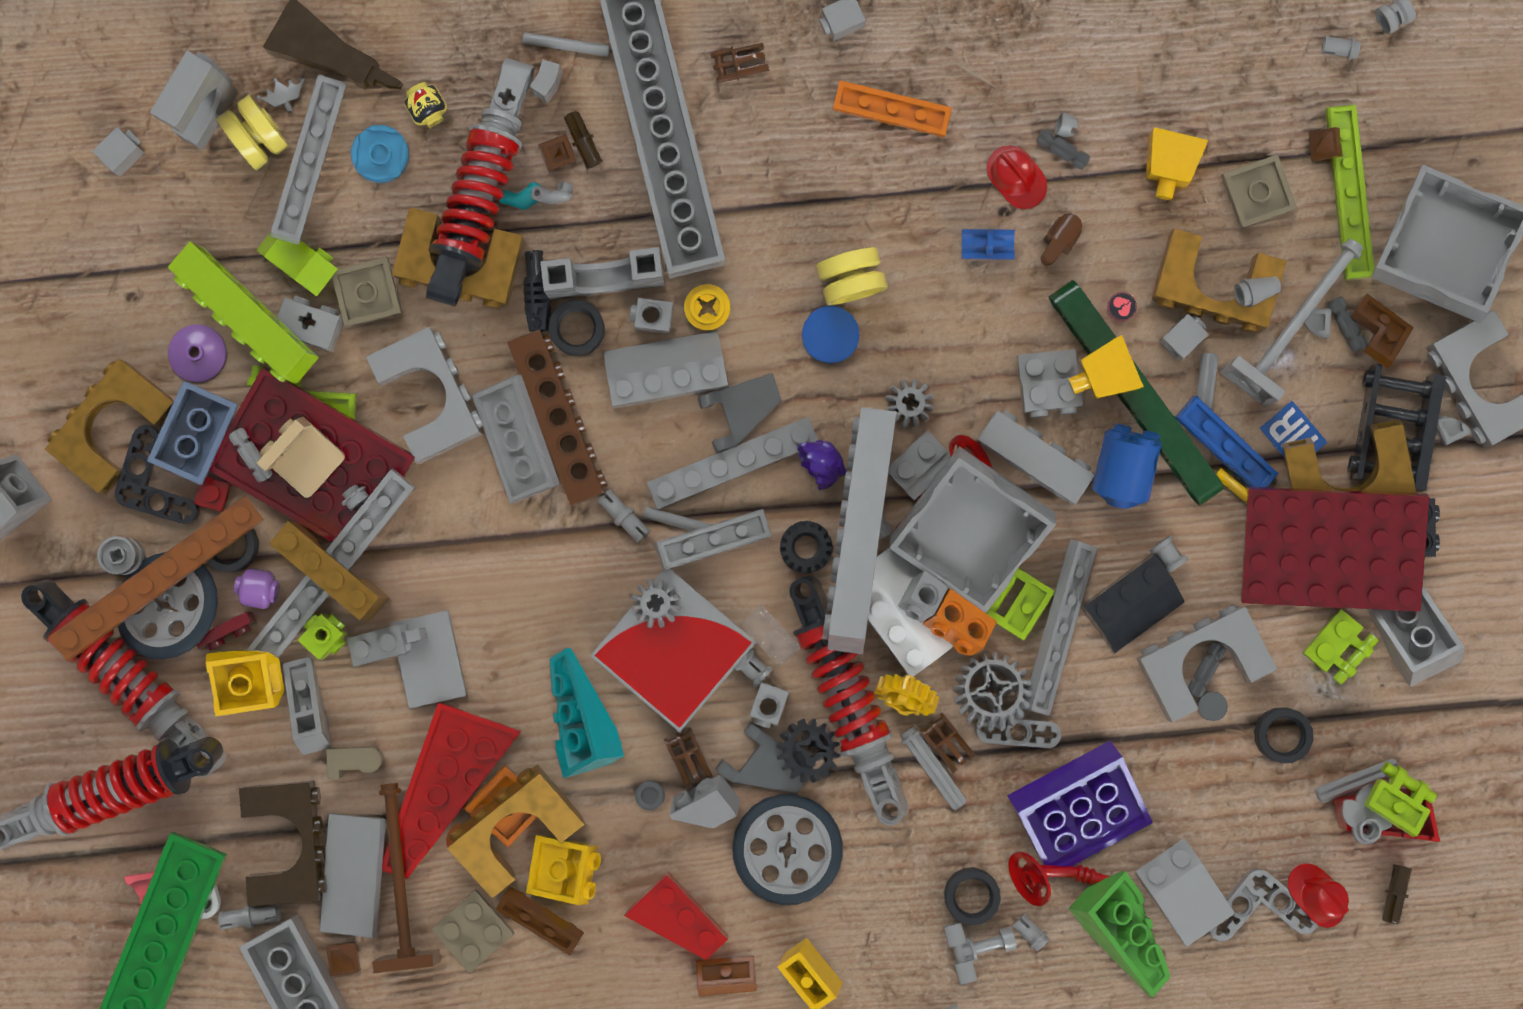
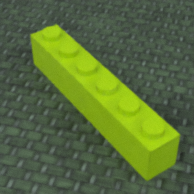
[167,241,319,384]

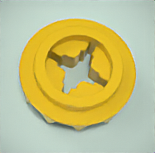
[684,284,730,330]

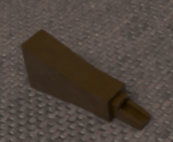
[263,0,403,90]

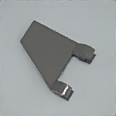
[697,373,782,453]
[715,722,814,793]

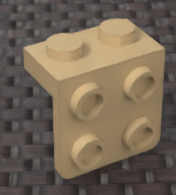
[257,417,345,498]

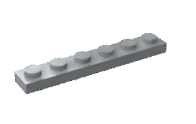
[270,75,347,245]
[647,417,818,510]
[1025,539,1097,716]

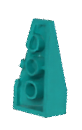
[550,648,624,778]

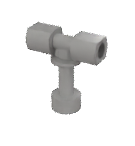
[943,922,1017,985]

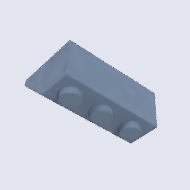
[147,381,238,485]

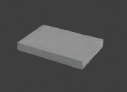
[391,610,467,709]

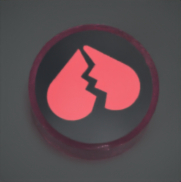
[1107,292,1137,322]

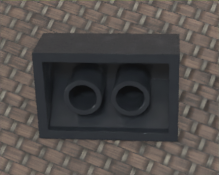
[1080,554,1185,654]

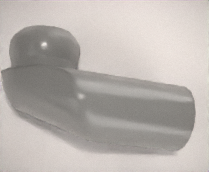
[531,182,573,205]

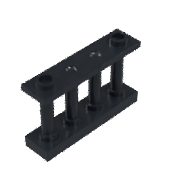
[1347,363,1446,492]

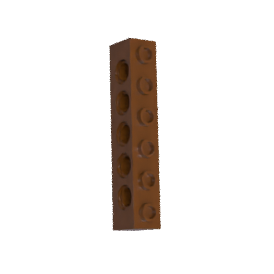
[507,330,608,507]

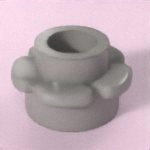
[342,485,369,511]

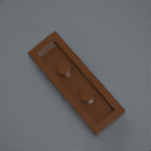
[496,886,584,955]

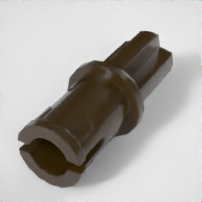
[564,111,603,169]
[1382,864,1413,924]

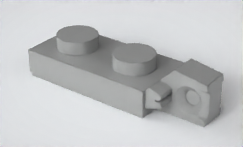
[347,624,428,667]

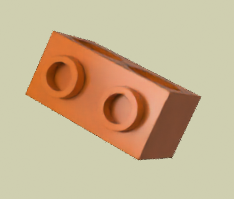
[923,588,997,657]

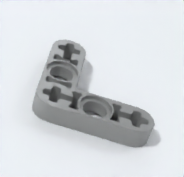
[1208,868,1318,941]

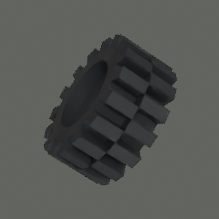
[780,521,833,574]

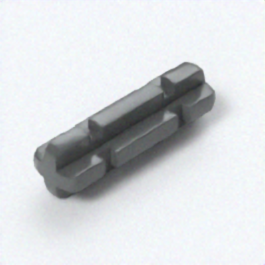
[1036,129,1090,170]
[1328,297,1368,352]
[1188,642,1226,697]

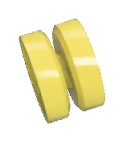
[216,94,289,170]
[816,247,888,306]

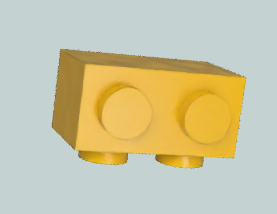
[777,938,843,1009]

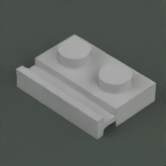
[888,430,951,501]

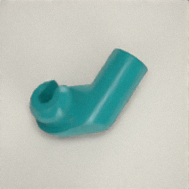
[500,182,542,210]

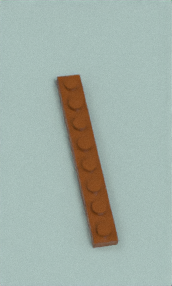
[49,495,264,662]

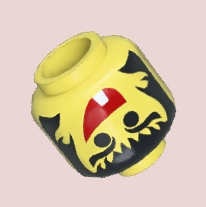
[404,82,447,128]

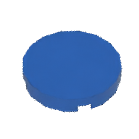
[802,306,860,364]

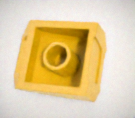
[205,651,285,716]

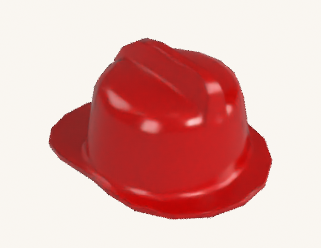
[986,145,1048,209]
[1287,863,1349,928]

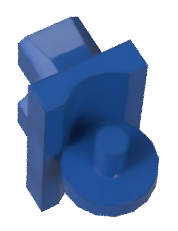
[961,229,1015,260]

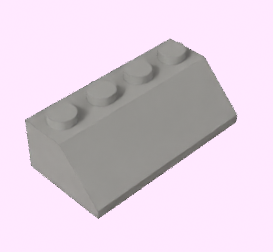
[604,331,728,409]

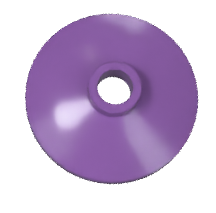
[168,324,227,382]

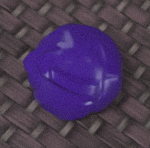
[797,440,846,490]

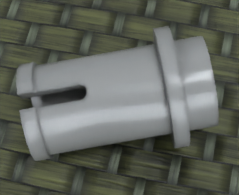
[1322,35,1361,61]
[1012,913,1049,951]

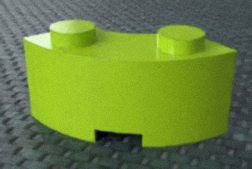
[256,233,338,296]

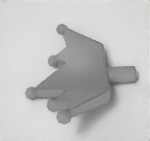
[256,78,305,112]

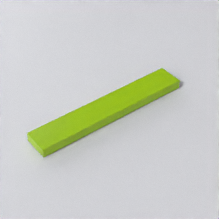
[1325,104,1375,280]

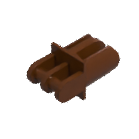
[710,43,770,83]
[1041,213,1082,266]
[919,712,976,773]
[664,727,713,789]

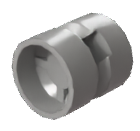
[97,536,146,575]

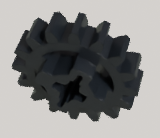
[776,719,841,783]

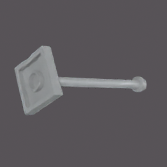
[1219,239,1363,407]

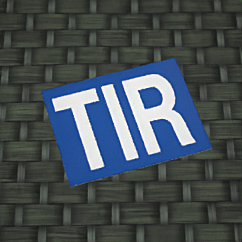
[1259,401,1328,457]

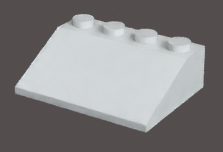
[868,548,971,676]

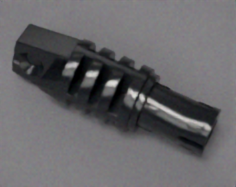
[523,250,551,332]

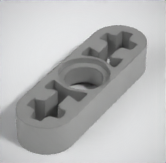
[975,718,1061,748]

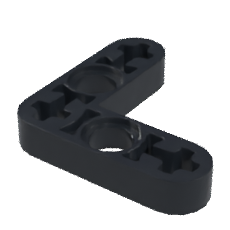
[115,425,200,524]

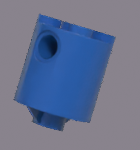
[1092,424,1162,509]

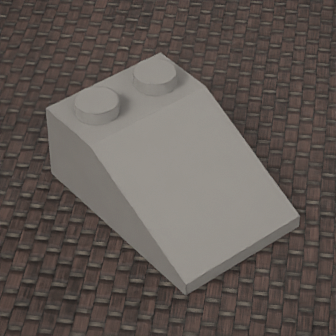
[1368,586,1465,687]
[1134,838,1235,947]

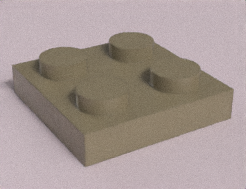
[1221,154,1297,229]
[332,257,402,328]
[431,889,515,973]

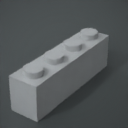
[976,410,1095,506]

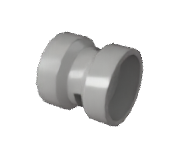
[1375,0,1416,34]

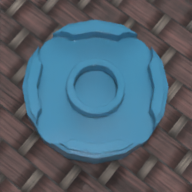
[351,125,410,183]

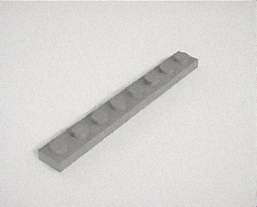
[247,469,416,658]

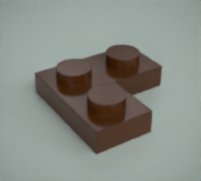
[1350,293,1414,369]

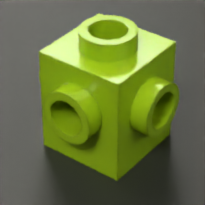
[298,614,348,660]

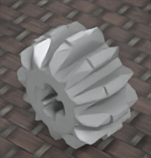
[885,379,934,428]
[631,578,681,628]

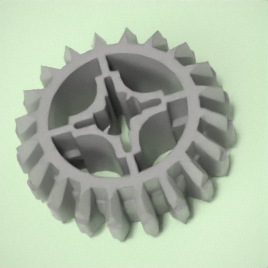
[953,652,1033,732]

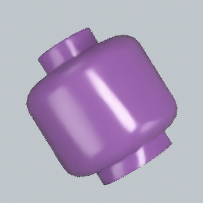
[234,568,280,609]

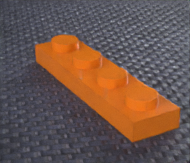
[833,80,952,138]

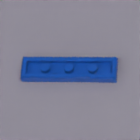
[1175,395,1279,488]

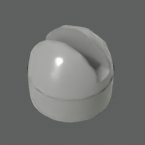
[1055,112,1079,137]

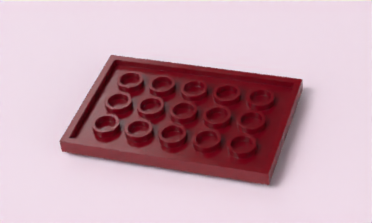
[209,367,415,542]
[1241,487,1429,611]

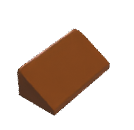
[696,956,757,996]

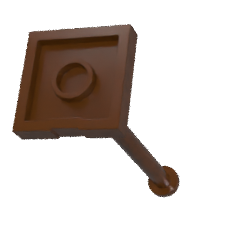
[372,783,441,974]

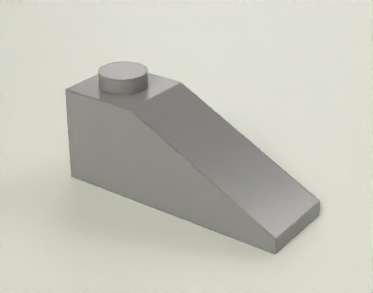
[283,656,332,755]

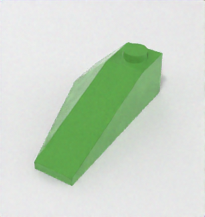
[1068,871,1171,998]

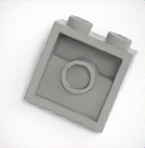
[1017,349,1083,418]

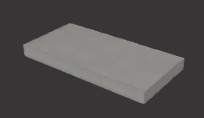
[472,375,560,504]
[320,813,386,938]

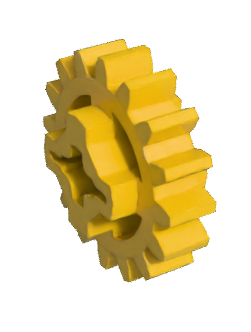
[874,674,940,716]

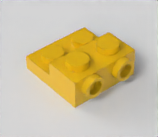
[526,835,601,905]

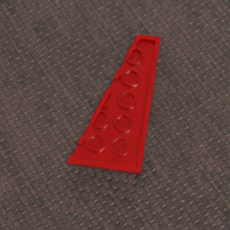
[382,702,522,879]

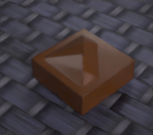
[1309,127,1343,162]
[538,134,576,172]
[326,941,361,976]

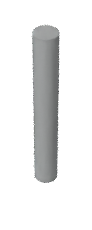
[523,32,610,57]
[643,507,712,531]

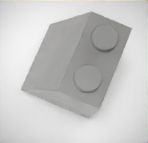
[0,454,52,540]

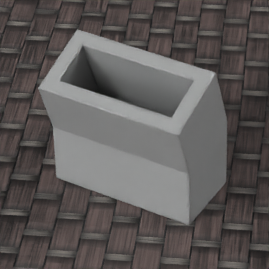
[530,59,563,104]

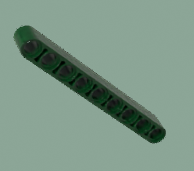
[1048,280,1224,506]

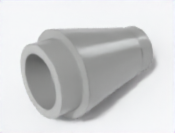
[1234,276,1281,308]

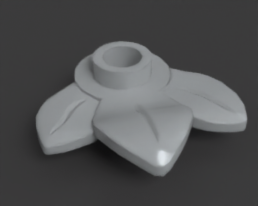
[1342,784,1392,844]

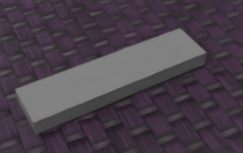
[654,509,772,571]

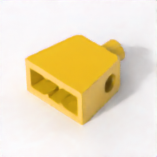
[1146,127,1208,200]
[1068,335,1143,399]

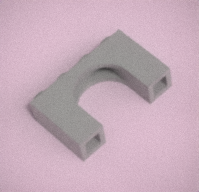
[150,50,238,150]
[540,247,665,300]
[1426,310,1523,447]
[366,327,484,464]
[1136,604,1277,722]

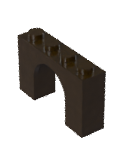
[239,780,327,907]

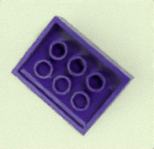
[1007,740,1153,878]

